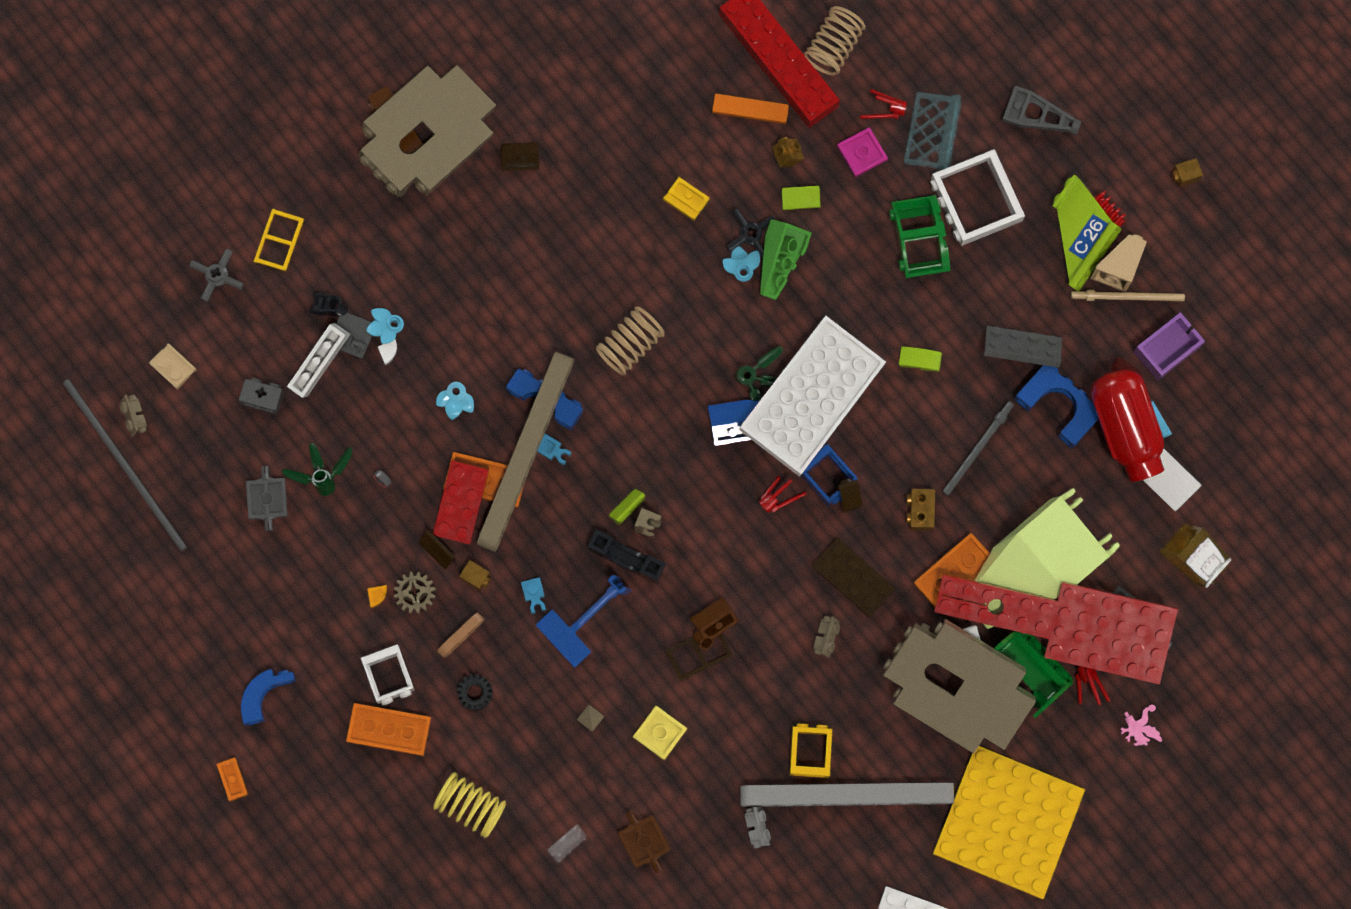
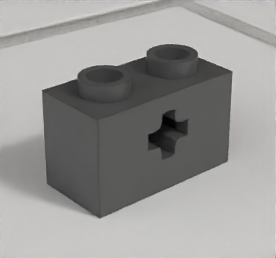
[239,378,284,415]

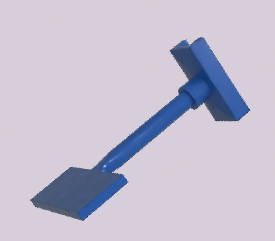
[536,575,632,668]

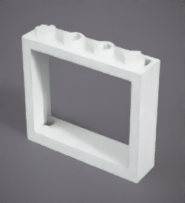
[930,149,1025,246]

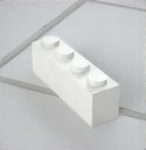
[287,323,350,398]

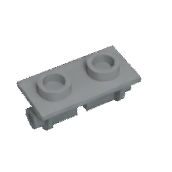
[744,807,771,849]

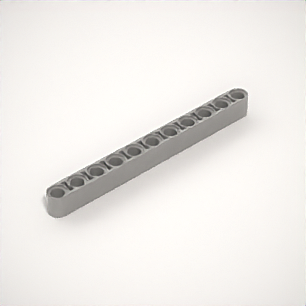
[740,783,954,807]

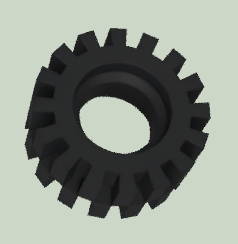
[457,674,493,711]

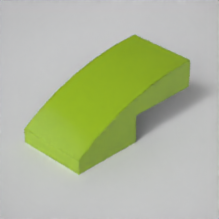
[899,347,942,371]

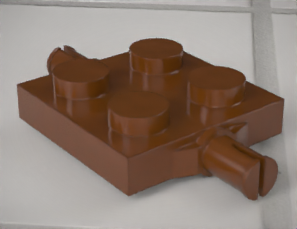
[618,810,671,873]

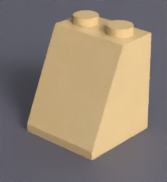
[1090,235,1147,292]

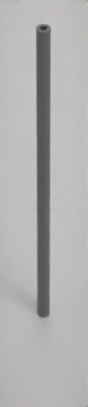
[63,379,187,552]

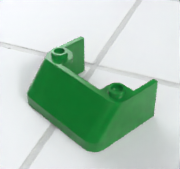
[994,631,1073,718]

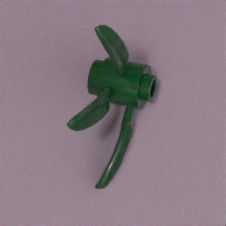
[735,347,783,401]
[282,443,352,496]

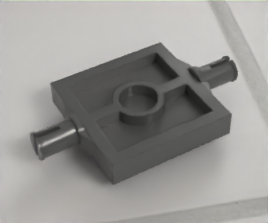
[246,466,288,532]

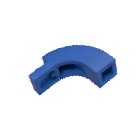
[241,669,296,726]

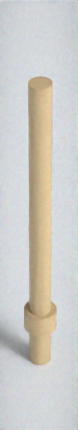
[1071,290,1185,301]

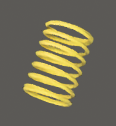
[433,772,506,838]

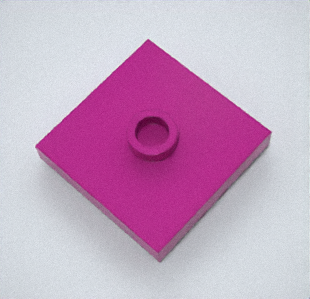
[837,127,888,178]

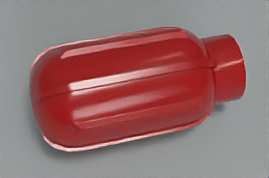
[1091,369,1165,482]

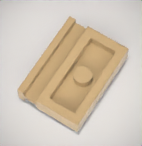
[149,343,196,390]

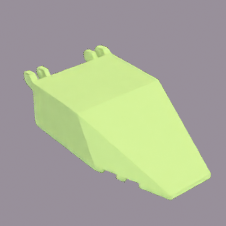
[965,488,1120,629]

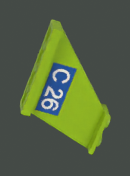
[1053,175,1122,291]

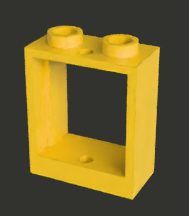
[789,724,832,778]

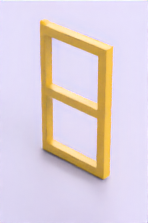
[253,209,304,271]

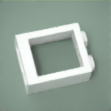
[361,644,415,705]

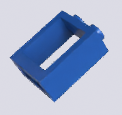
[801,444,858,506]

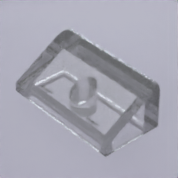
[548,824,586,862]

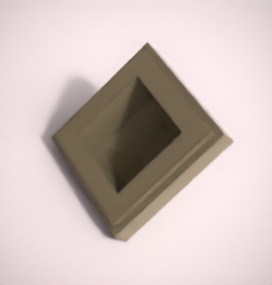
[577,705,604,732]

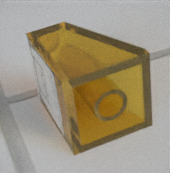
[1160,524,1231,588]

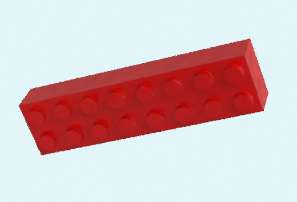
[719,0,840,128]

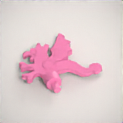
[1120,705,1162,746]

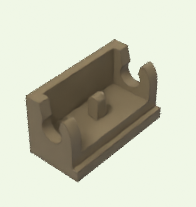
[634,508,662,537]

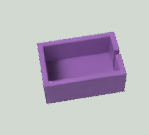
[1134,312,1205,381]

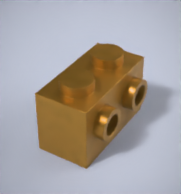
[906,489,935,531]

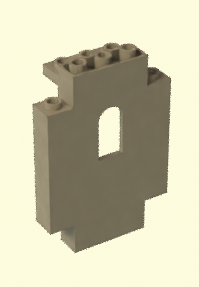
[358,65,496,198]
[883,619,1036,753]

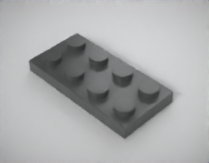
[984,326,1062,368]

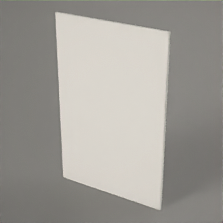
[1143,449,1202,511]

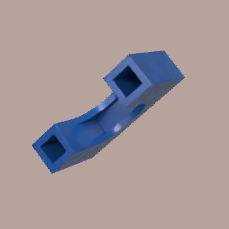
[1014,365,1099,449]

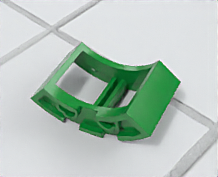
[889,195,950,278]

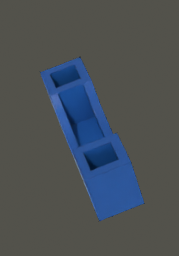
[506,368,583,431]

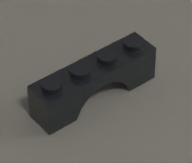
[588,529,666,584]

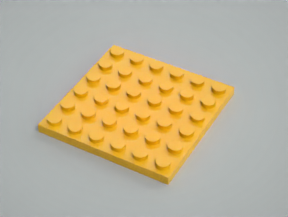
[933,746,1085,900]

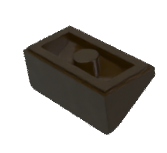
[419,530,455,569]

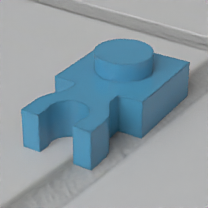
[537,434,572,466]
[521,577,546,614]

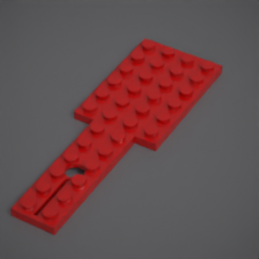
[934,574,1178,685]

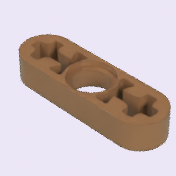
[437,612,485,658]

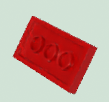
[433,460,489,545]

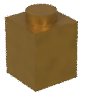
[1171,158,1203,187]
[459,560,491,591]

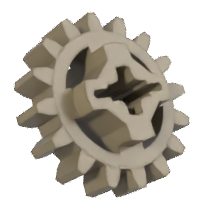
[394,572,436,614]

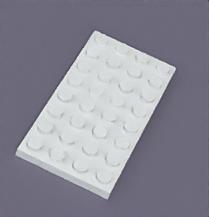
[738,316,886,477]

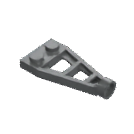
[1002,86,1082,135]

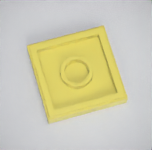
[633,706,687,760]

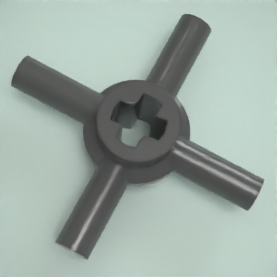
[189,248,244,302]

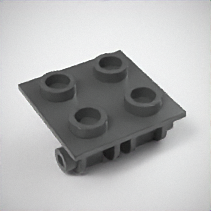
[336,313,372,359]

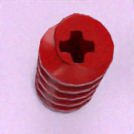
[1094,191,1127,227]

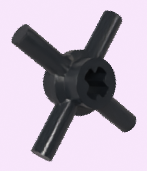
[725,208,775,258]

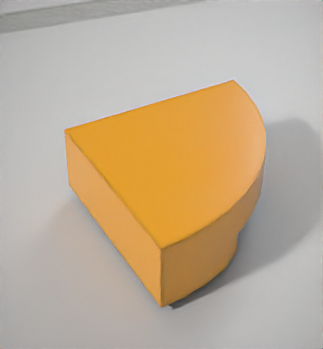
[367,585,387,608]

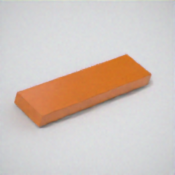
[712,94,789,124]

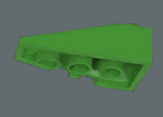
[760,219,812,300]

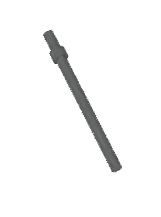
[942,401,1014,496]

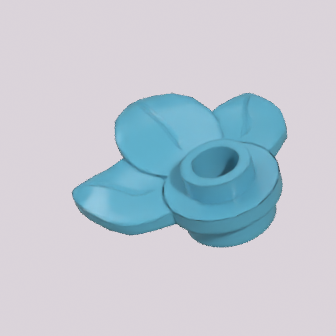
[723,246,760,282]
[366,308,404,344]
[436,382,474,420]

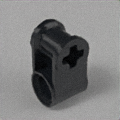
[309,293,348,317]

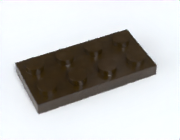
[812,538,896,618]

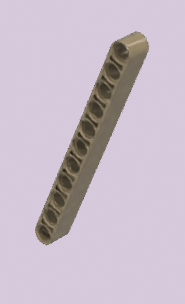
[477,352,574,552]

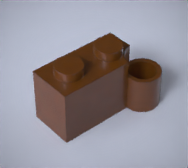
[690,598,739,650]

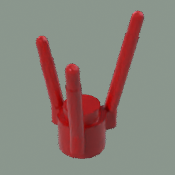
[860,89,907,119]
[758,476,807,513]
[1075,666,1110,705]

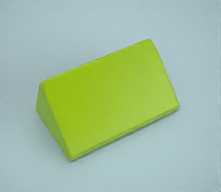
[781,186,820,210]
[609,489,645,525]

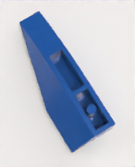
[708,400,760,446]

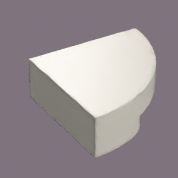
[378,340,397,365]

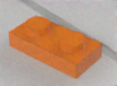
[217,757,248,802]

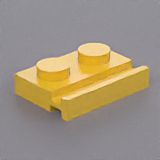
[663,177,710,221]

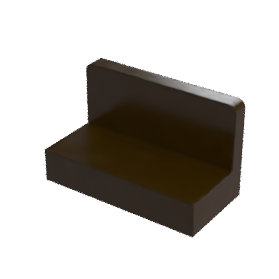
[501,142,540,171]

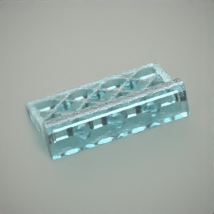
[904,92,962,170]

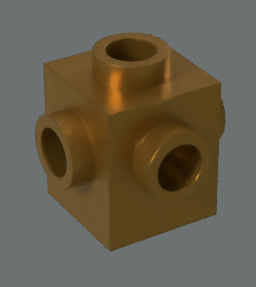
[772,137,804,167]

